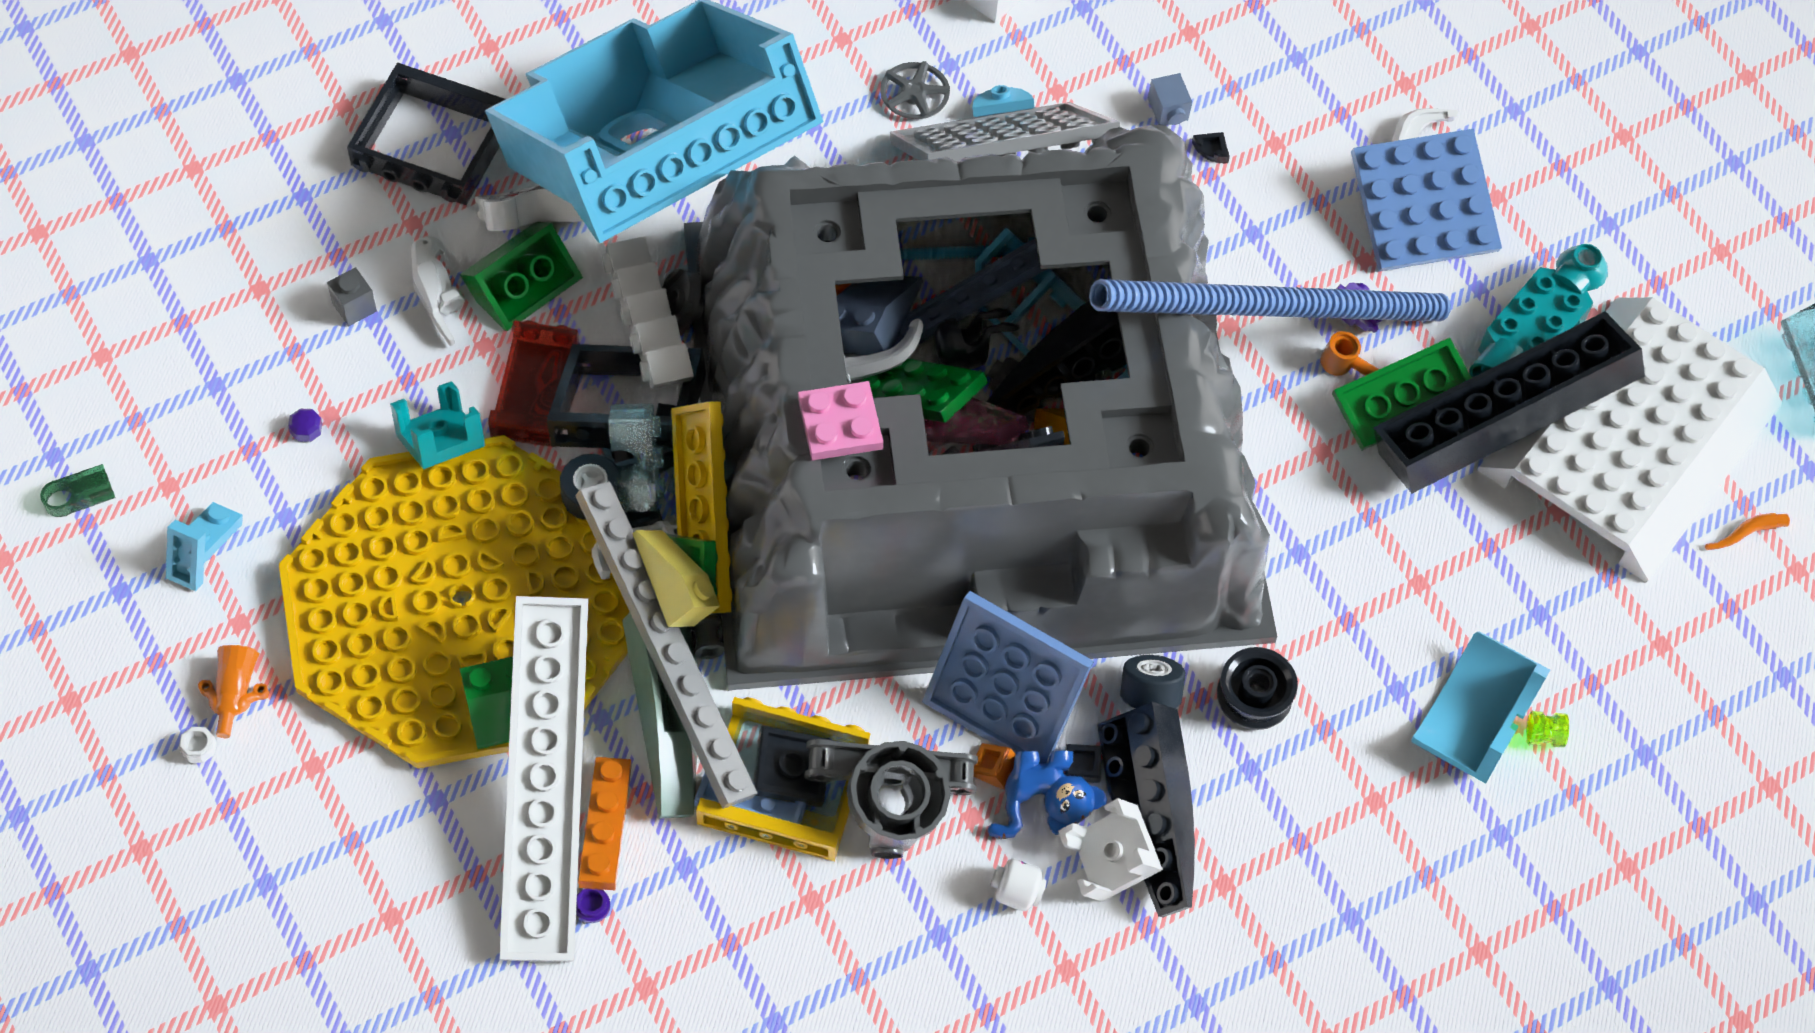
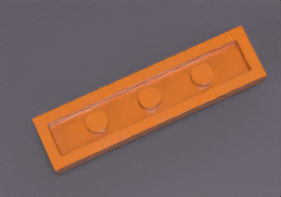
[578,757,632,891]

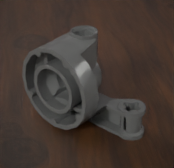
[804,739,978,859]

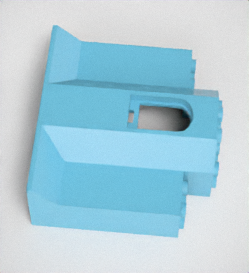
[485,0,824,243]

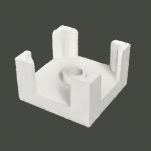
[1058,798,1163,901]

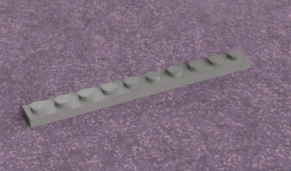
[575,482,758,809]

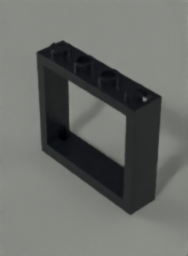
[347,62,506,206]
[547,344,706,451]

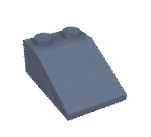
[836,276,923,355]

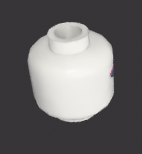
[990,858,1047,911]

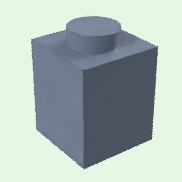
[1147,73,1192,125]

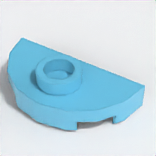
[973,85,1035,117]

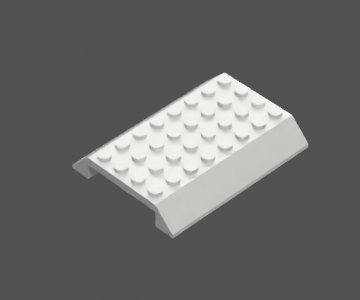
[1478,297,1782,583]

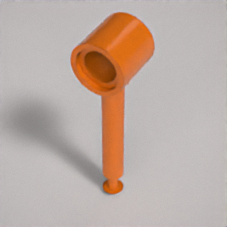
[1320,331,1379,376]

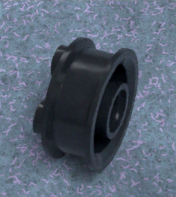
[1217,647,1298,730]

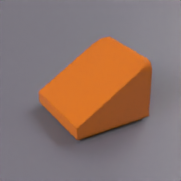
[974,743,1016,790]

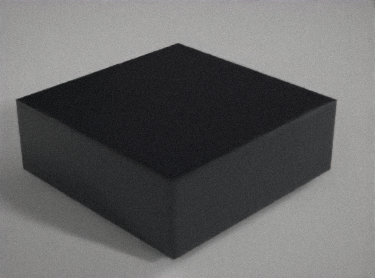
[1065,744,1101,783]

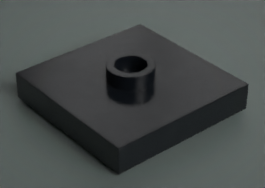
[753,725,831,808]

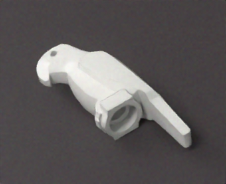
[411,236,465,346]

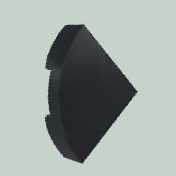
[1192,132,1230,164]

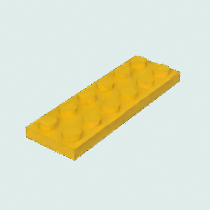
[671,402,732,614]

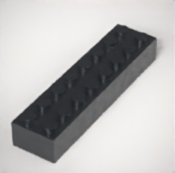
[1373,311,1645,494]

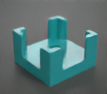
[390,381,485,469]

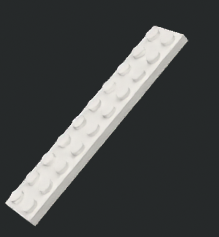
[499,596,588,962]

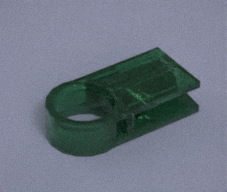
[40,464,116,517]

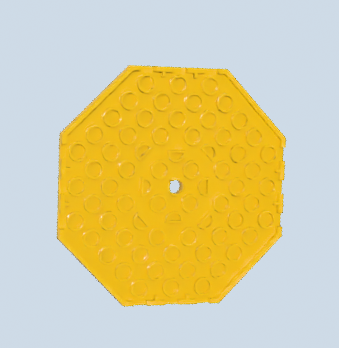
[279,435,630,769]

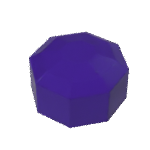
[288,408,323,442]

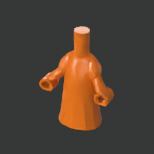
[198,645,269,739]

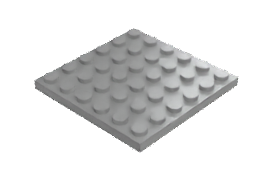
[889,102,1120,162]

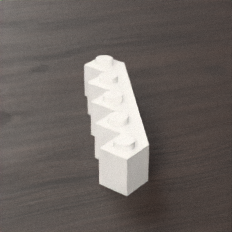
[601,236,694,389]

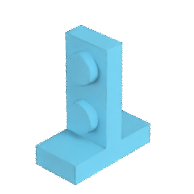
[166,502,243,592]

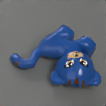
[987,750,1107,839]

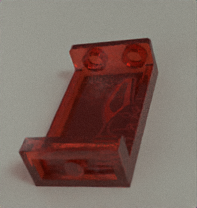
[488,320,580,448]

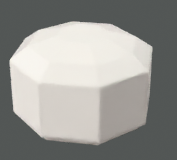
[179,727,216,763]

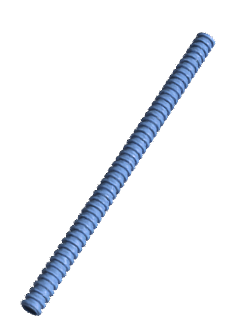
[1089,279,1451,322]

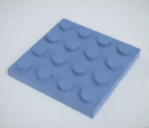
[1351,128,1502,272]
[922,591,1094,763]

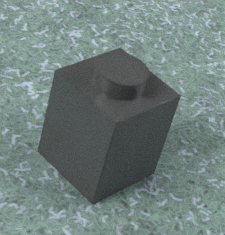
[327,267,377,327]

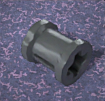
[690,614,725,659]

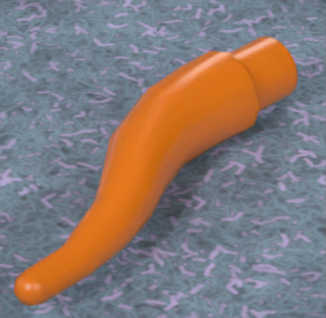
[1705,513,1790,550]

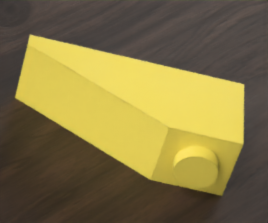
[632,530,720,627]

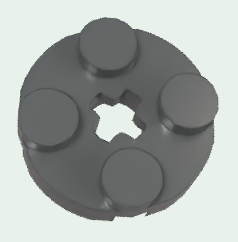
[662,269,704,336]

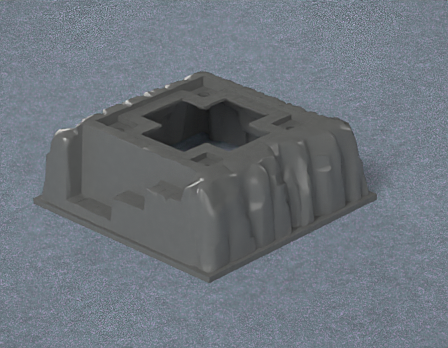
[684,125,1278,691]

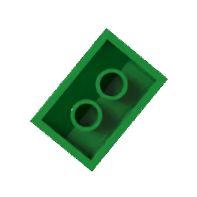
[459,222,584,331]
[460,656,513,749]

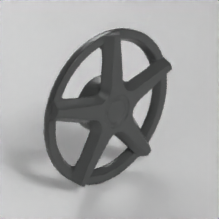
[880,61,950,119]

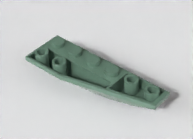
[622,612,698,819]

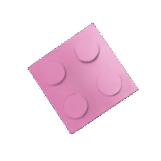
[798,381,883,461]

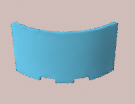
[1411,631,1550,784]

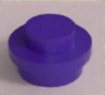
[576,889,611,923]

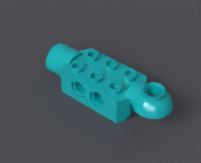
[1469,244,1608,378]

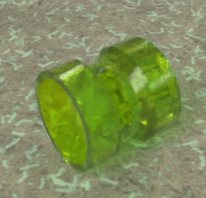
[1526,710,1569,748]

